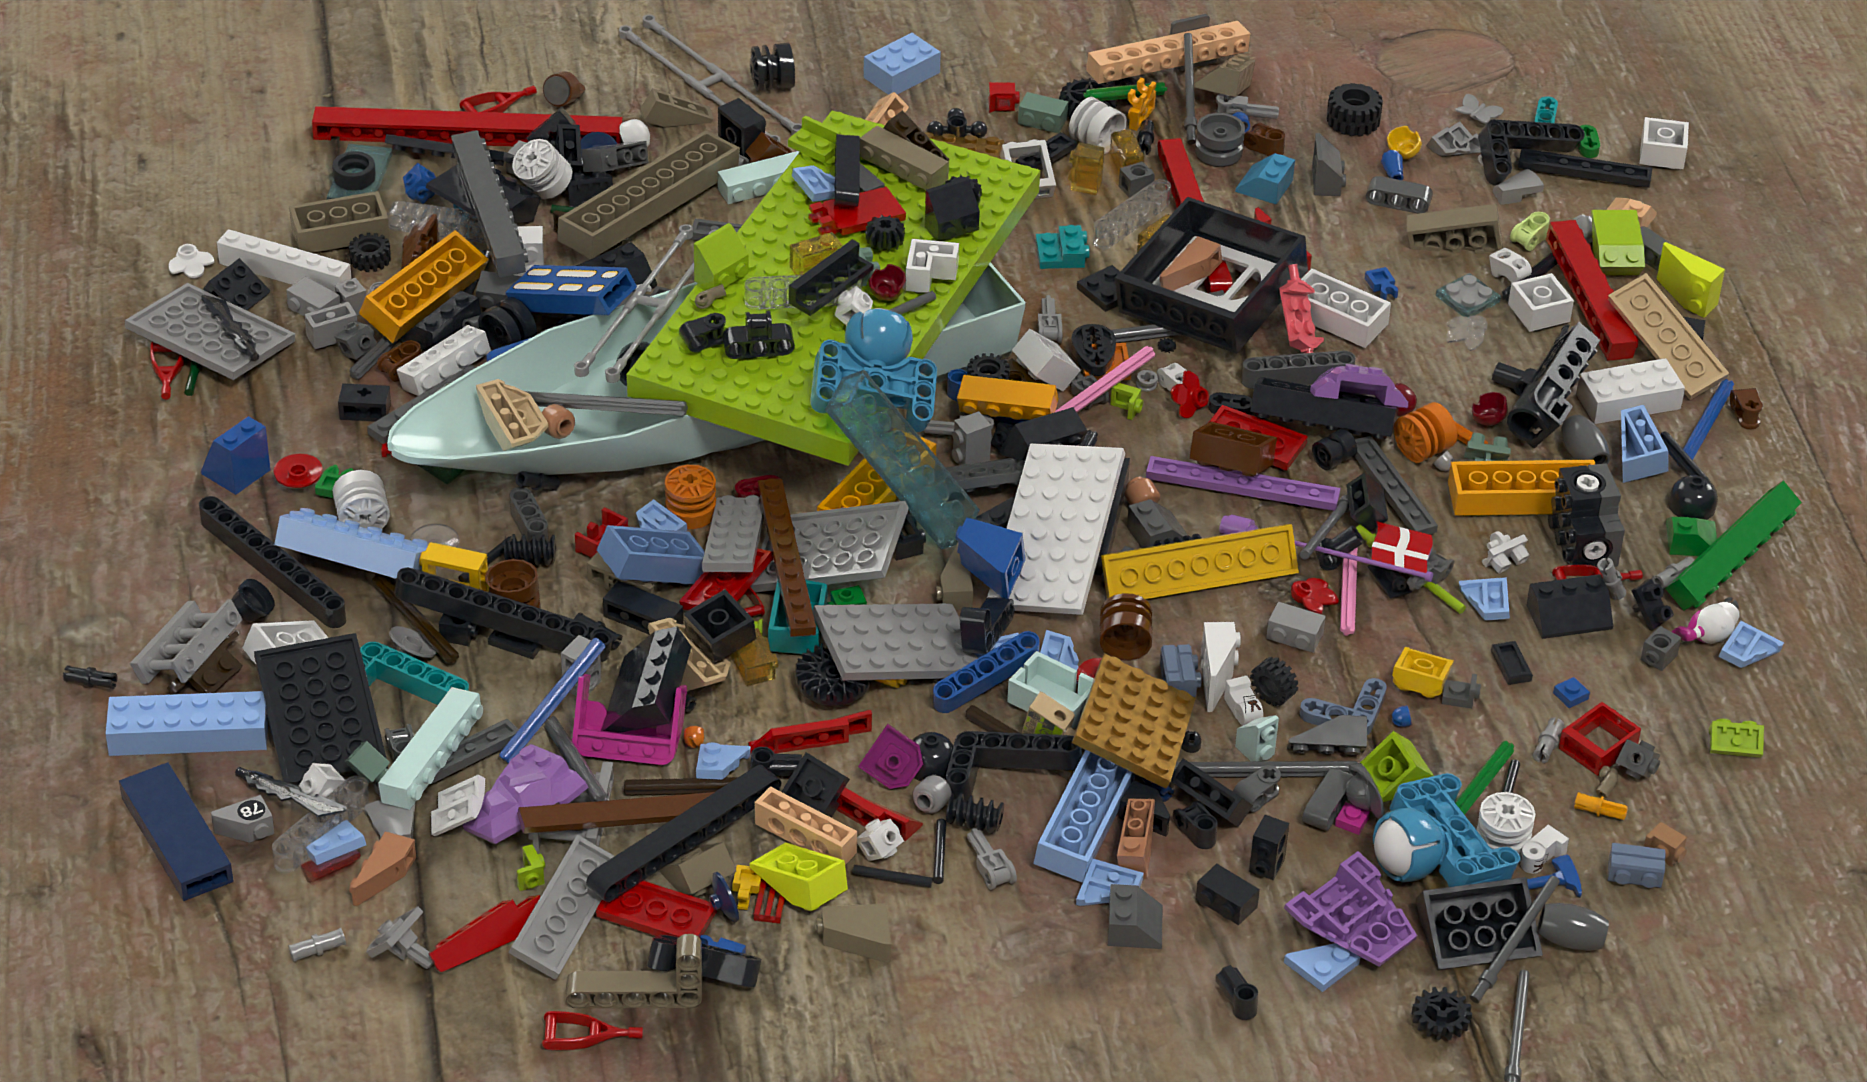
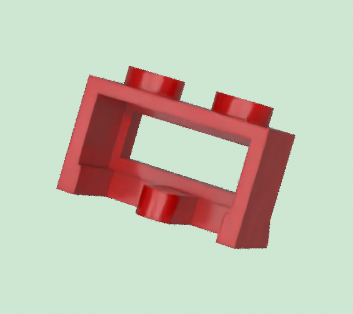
[575,507,628,558]

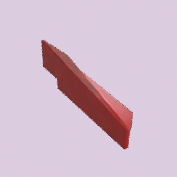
[748,710,872,754]
[836,787,923,841]
[428,895,541,972]

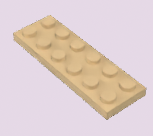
[1608,273,1729,400]

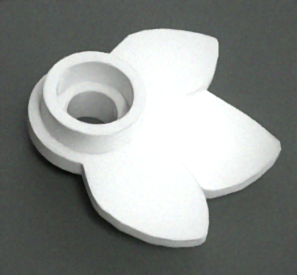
[169,244,214,278]

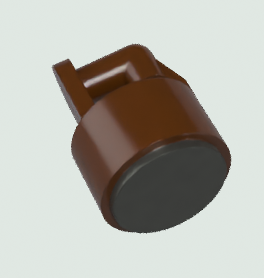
[543,71,585,107]

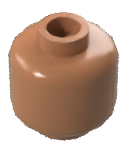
[542,404,575,439]
[1124,477,1160,505]

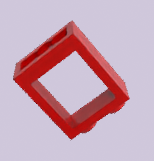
[1559,702,1641,776]

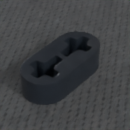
[1208,392,1253,415]

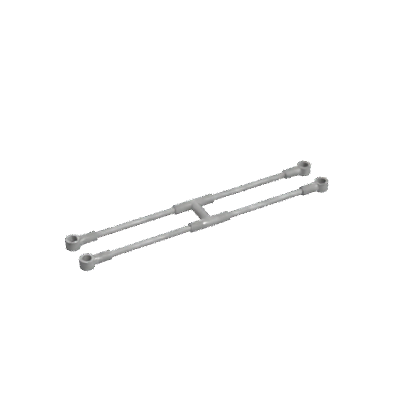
[619,14,802,142]
[574,224,716,383]

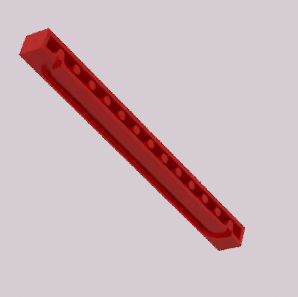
[312,106,623,147]

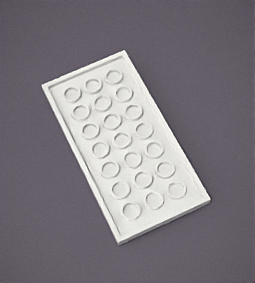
[987,444,1125,615]

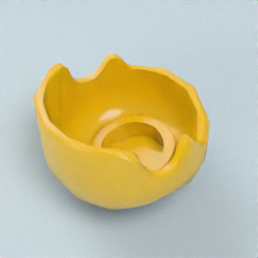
[1386,126,1422,159]

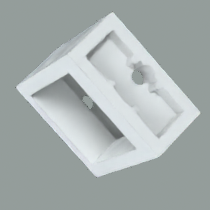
[1000,140,1056,199]

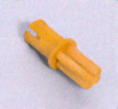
[1574,792,1628,820]

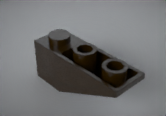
[883,110,950,161]

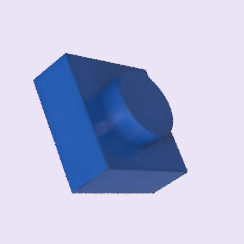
[1553,677,1590,708]

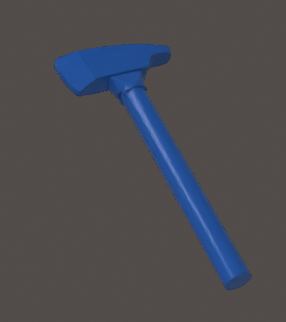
[1527,855,1582,897]

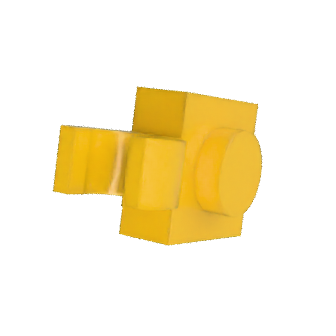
[732,865,762,910]

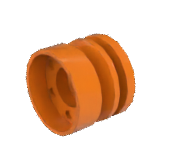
[1394,402,1457,463]
[665,464,716,529]

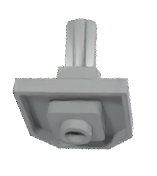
[366,906,434,969]

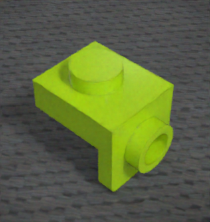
[1110,383,1144,420]
[516,844,545,891]

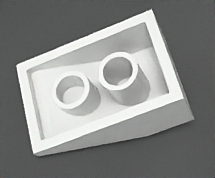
[242,620,328,664]
[1200,622,1240,712]

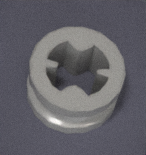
[1136,370,1158,391]

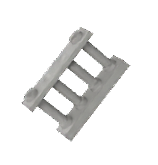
[130,599,242,684]
[529,762,614,851]

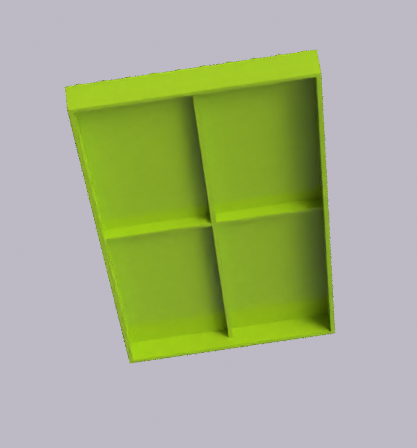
[627,110,1040,466]

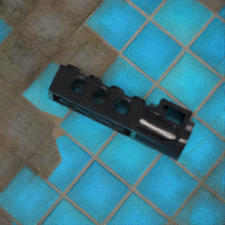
[1507,322,1600,448]

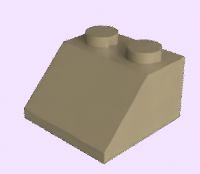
[660,842,736,897]

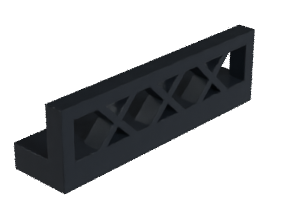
[789,239,874,316]

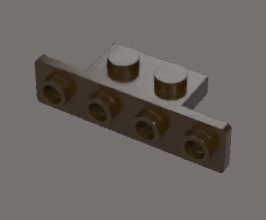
[167,630,243,695]

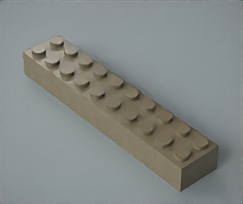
[557,130,740,259]

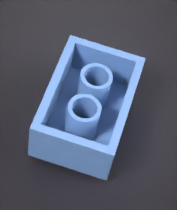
[863,33,941,95]

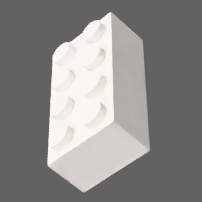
[1301,269,1391,348]
[1576,358,1685,424]

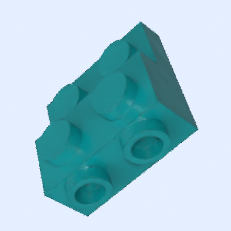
[1035,225,1090,269]

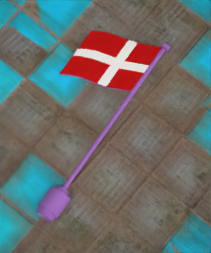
[1219,514,1433,582]

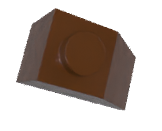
[745,132,792,163]

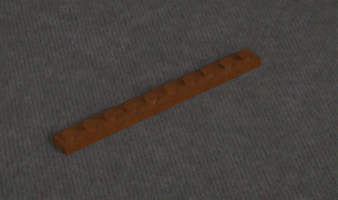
[758,478,816,637]

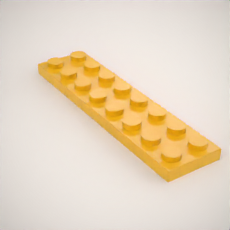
[1101,524,1299,599]

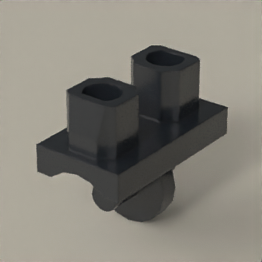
[1631,579,1674,630]

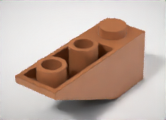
[1159,236,1222,291]
[1117,799,1155,879]
[349,831,416,906]

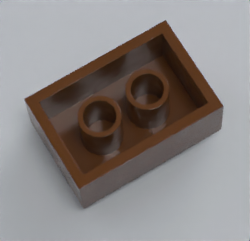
[1189,421,1277,477]

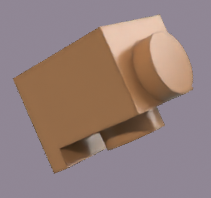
[1644,822,1687,867]

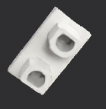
[1482,531,1530,574]

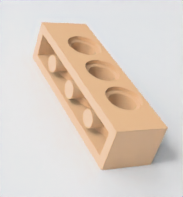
[755,787,857,865]

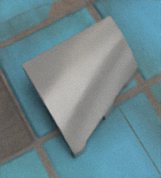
[1426,121,1481,156]
[1493,169,1544,205]
[365,800,416,839]

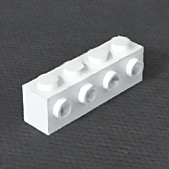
[397,325,491,396]

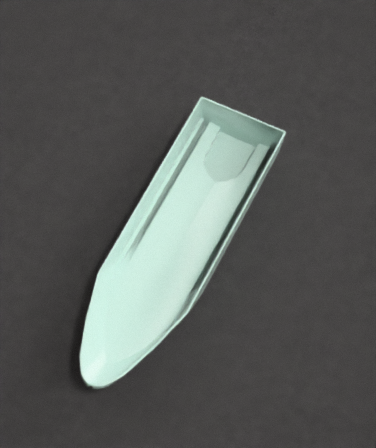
[387,262,1026,475]

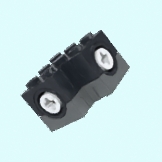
[1548,463,1625,567]

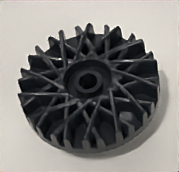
[795,643,871,706]

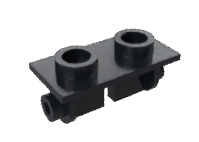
[1368,564,1412,598]

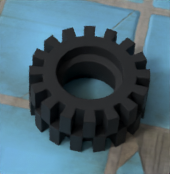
[349,233,391,272]
[967,353,1010,380]
[1250,657,1298,706]

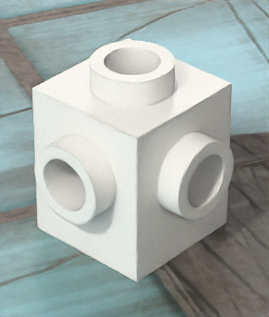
[835,286,873,326]
[299,763,346,806]
[857,819,904,861]

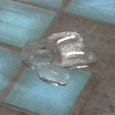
[1447,315,1488,351]

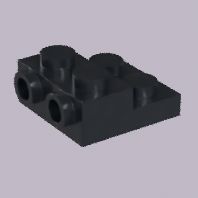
[781,752,850,818]

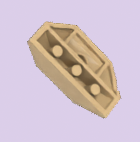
[476,379,549,451]
[648,618,731,691]

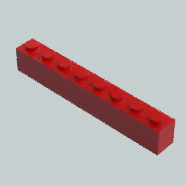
[1546,220,1639,361]

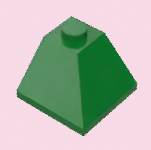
[1666,517,1717,556]

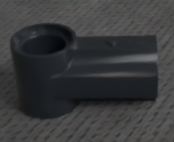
[1492,362,1537,396]
[1315,526,1364,571]
[750,747,802,776]
[1216,965,1258,1020]

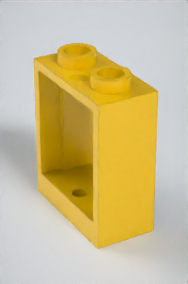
[419,542,488,592]

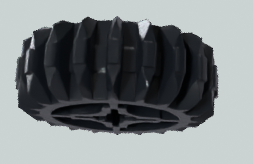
[1059,78,1117,119]

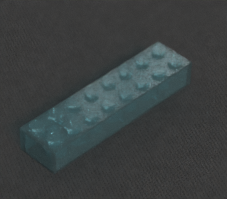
[825,370,980,550]

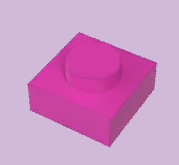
[1335,802,1370,835]

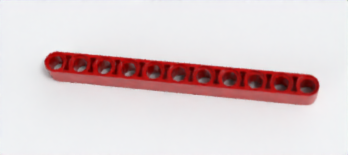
[1157,138,1233,294]

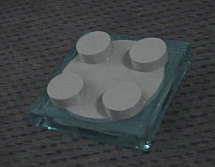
[1436,273,1501,319]

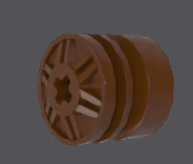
[485,559,541,609]
[1100,593,1152,661]

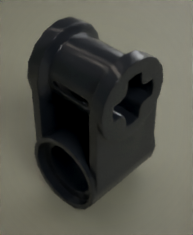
[679,313,726,352]
[1173,800,1217,849]

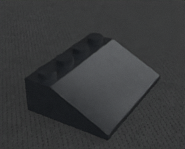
[425,164,541,223]
[601,626,692,733]
[1416,877,1543,970]

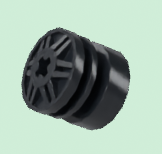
[750,42,795,92]

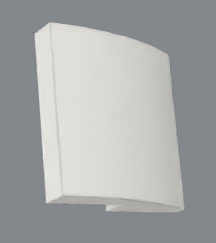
[431,775,485,836]

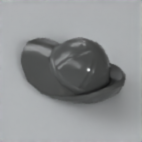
[1346,763,1385,820]

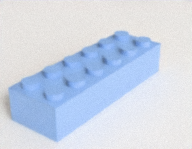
[274,508,428,578]
[106,691,268,756]
[1033,750,1136,883]

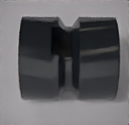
[1312,429,1357,470]

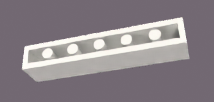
[217,229,351,292]

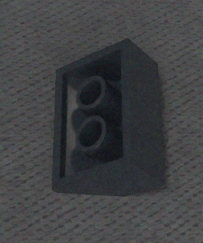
[576,242,657,292]
[401,291,481,351]
[999,407,1087,461]
[1526,574,1614,639]

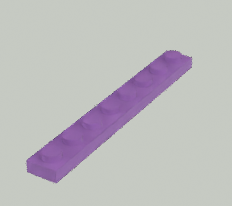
[1146,456,1340,511]

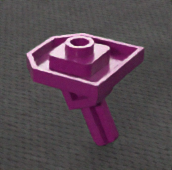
[858,723,923,789]

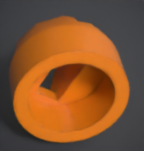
[684,726,705,748]

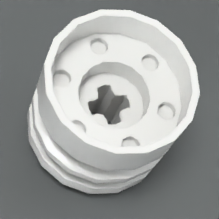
[1069,97,1127,154]
[512,139,572,199]
[333,470,390,529]
[1477,792,1536,860]

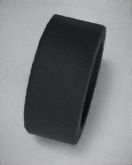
[332,151,376,190]

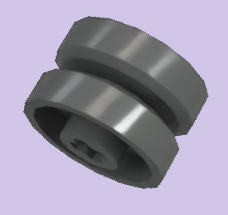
[1195,113,1245,166]

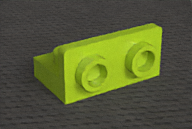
[788,116,841,163]
[1709,719,1764,758]

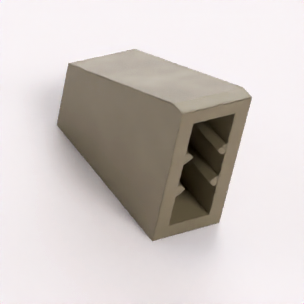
[816,903,891,962]

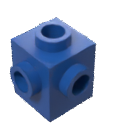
[403,163,436,204]

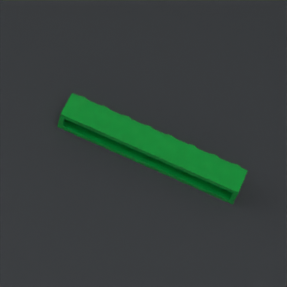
[1665,480,1802,611]

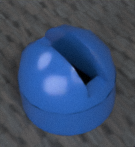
[1392,705,1412,727]

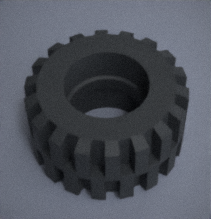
[1326,83,1383,136]

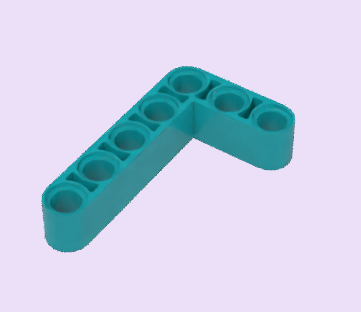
[360,642,469,705]

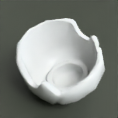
[620,119,650,147]

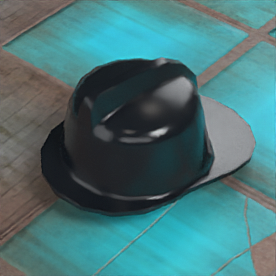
[231,578,275,622]

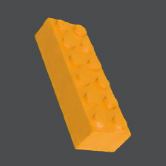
[359,230,489,343]
[817,426,937,511]
[1448,460,1595,516]

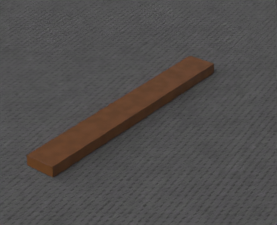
[517,792,714,834]

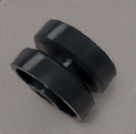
[478,297,537,350]

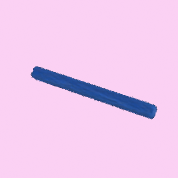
[1677,379,1734,467]
[499,638,605,763]

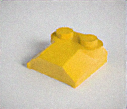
[1392,647,1454,698]

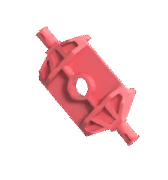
[1279,264,1324,353]

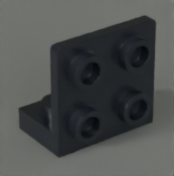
[567,171,613,207]
[203,258,270,311]

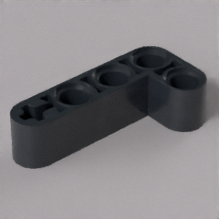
[960,597,1015,654]
[647,935,762,987]

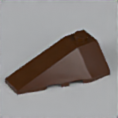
[401,214,439,270]

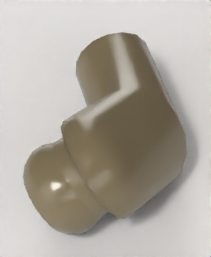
[695,284,727,309]
[1596,766,1618,799]

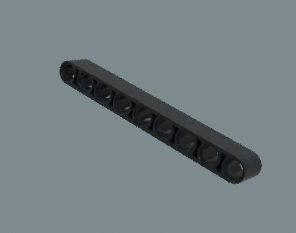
[199,496,346,628]
[394,567,613,662]
[586,765,782,902]

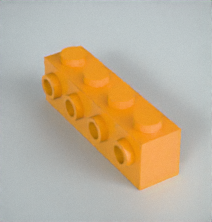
[957,375,1059,420]

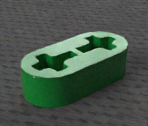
[1578,125,1600,158]

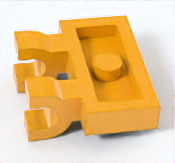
[1127,78,1156,131]

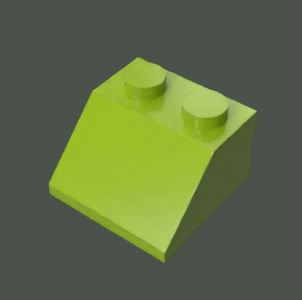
[694,223,749,290]
[1360,731,1434,802]

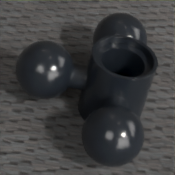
[926,108,987,138]

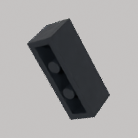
[603,581,683,635]
[1171,758,1253,827]

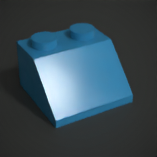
[1235,153,1295,204]

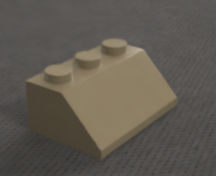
[1194,54,1256,97]

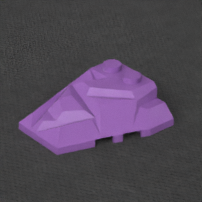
[1310,364,1408,408]
[462,744,589,844]
[1284,851,1417,967]

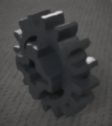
[1411,987,1472,1040]

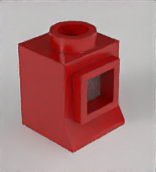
[988,82,1020,113]

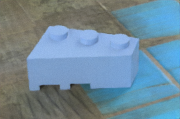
[1621,405,1669,483]

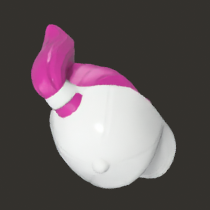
[1671,602,1739,644]

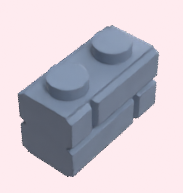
[1160,644,1201,697]
[1608,843,1665,888]

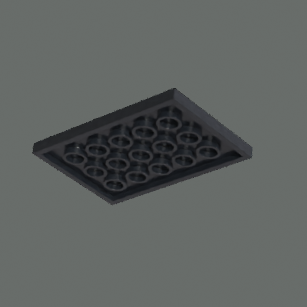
[254,633,388,786]

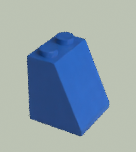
[201,416,271,495]
[955,517,1026,599]

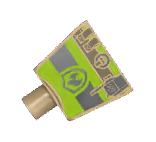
[1022,691,1076,736]

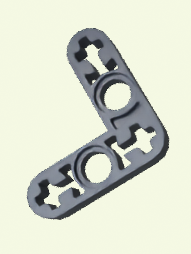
[1300,678,1387,735]

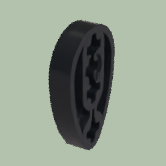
[1071,324,1116,376]

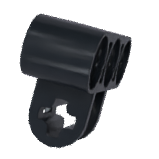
[722,310,795,359]

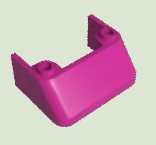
[572,674,687,765]

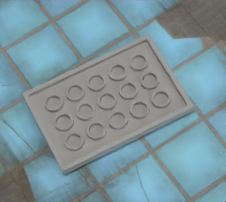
[125,283,295,380]
[750,501,909,592]
[813,603,985,680]

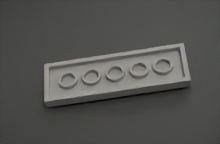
[702,495,764,572]
[508,835,614,980]

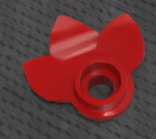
[1171,370,1209,418]
[1291,578,1339,614]

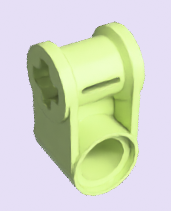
[1510,211,1550,251]

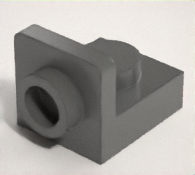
[1442,673,1481,709]

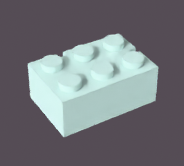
[1007,651,1094,730]

